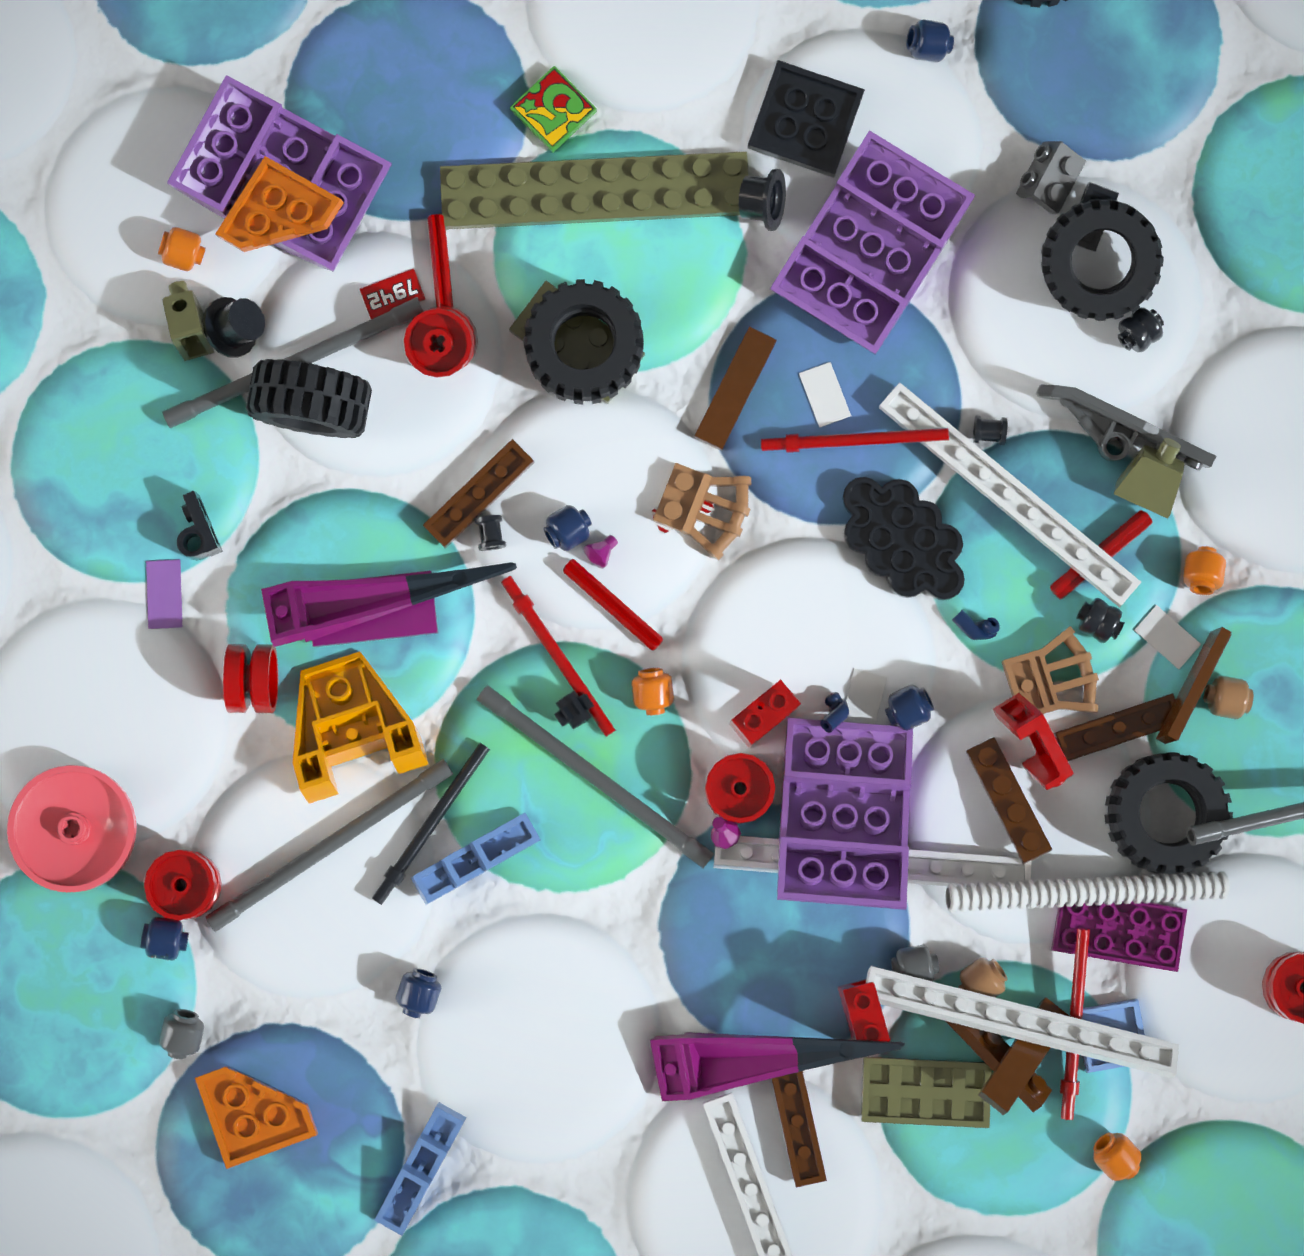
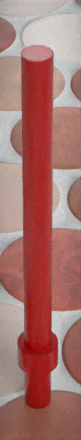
[761,428,949,453]
[501,576,616,737]
[1060,928,1090,1120]

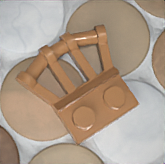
[653,463,751,561]
[1001,626,1099,714]

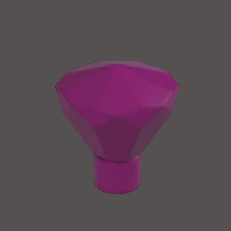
[583,535,618,569]
[711,817,741,849]

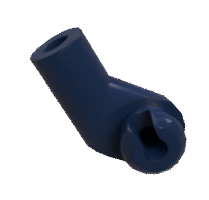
[952,609,1000,640]
[820,692,849,733]

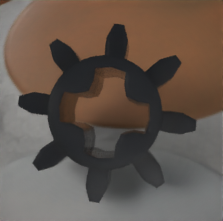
[554,691,594,730]

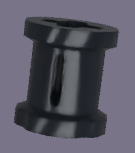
[973,415,1008,446]
[475,515,506,551]

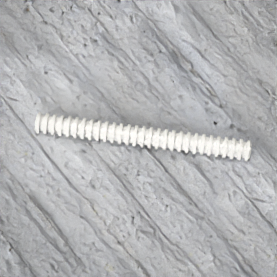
[945,871,1230,912]

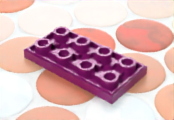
[312,571,438,647]
[1051,901,1188,972]

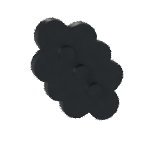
[842,477,965,601]

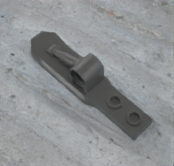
[1035,384,1217,471]

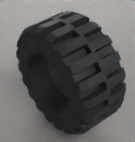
[1041,199,1164,321]
[523,279,644,405]
[246,359,372,438]
[1104,752,1233,874]

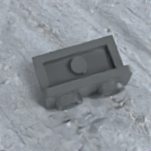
[1016,141,1086,214]

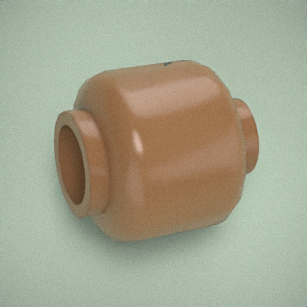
[1203,675,1254,719]
[958,958,1008,998]

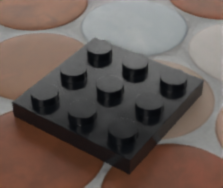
[747,60,865,178]

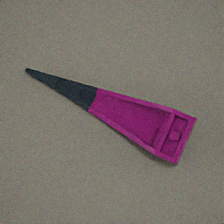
[261,562,517,647]
[650,1032,905,1101]

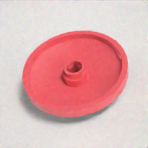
[7,765,137,893]

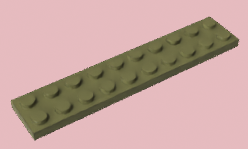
[440,152,748,230]

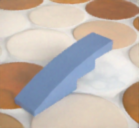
[411,813,541,905]
[374,1102,467,1236]

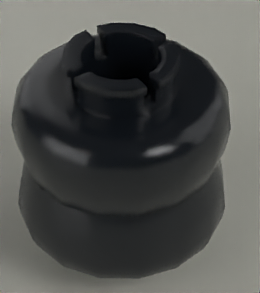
[1117,307,1164,353]
[1076,598,1125,643]

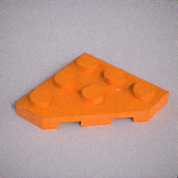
[215,156,344,252]
[195,1066,318,1169]

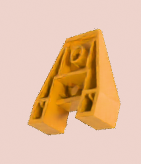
[292,651,429,804]

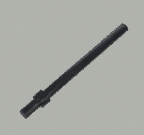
[372,743,490,905]

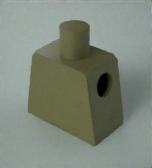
[162,281,214,361]
[1114,438,1185,519]

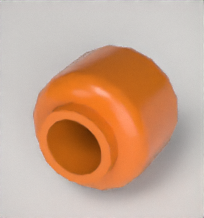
[158,227,206,272]
[1183,546,1226,595]
[631,668,674,716]
[1093,1133,1141,1181]

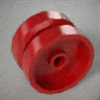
[404,306,478,378]
[223,644,278,713]
[705,753,776,824]
[144,850,222,920]
[1262,952,1304,1024]

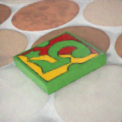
[510,66,597,153]

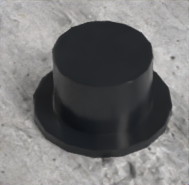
[738,168,786,231]
[202,297,265,358]

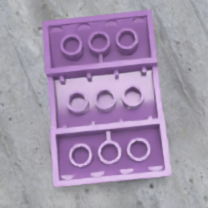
[167,75,392,272]
[770,130,975,355]
[777,718,913,910]

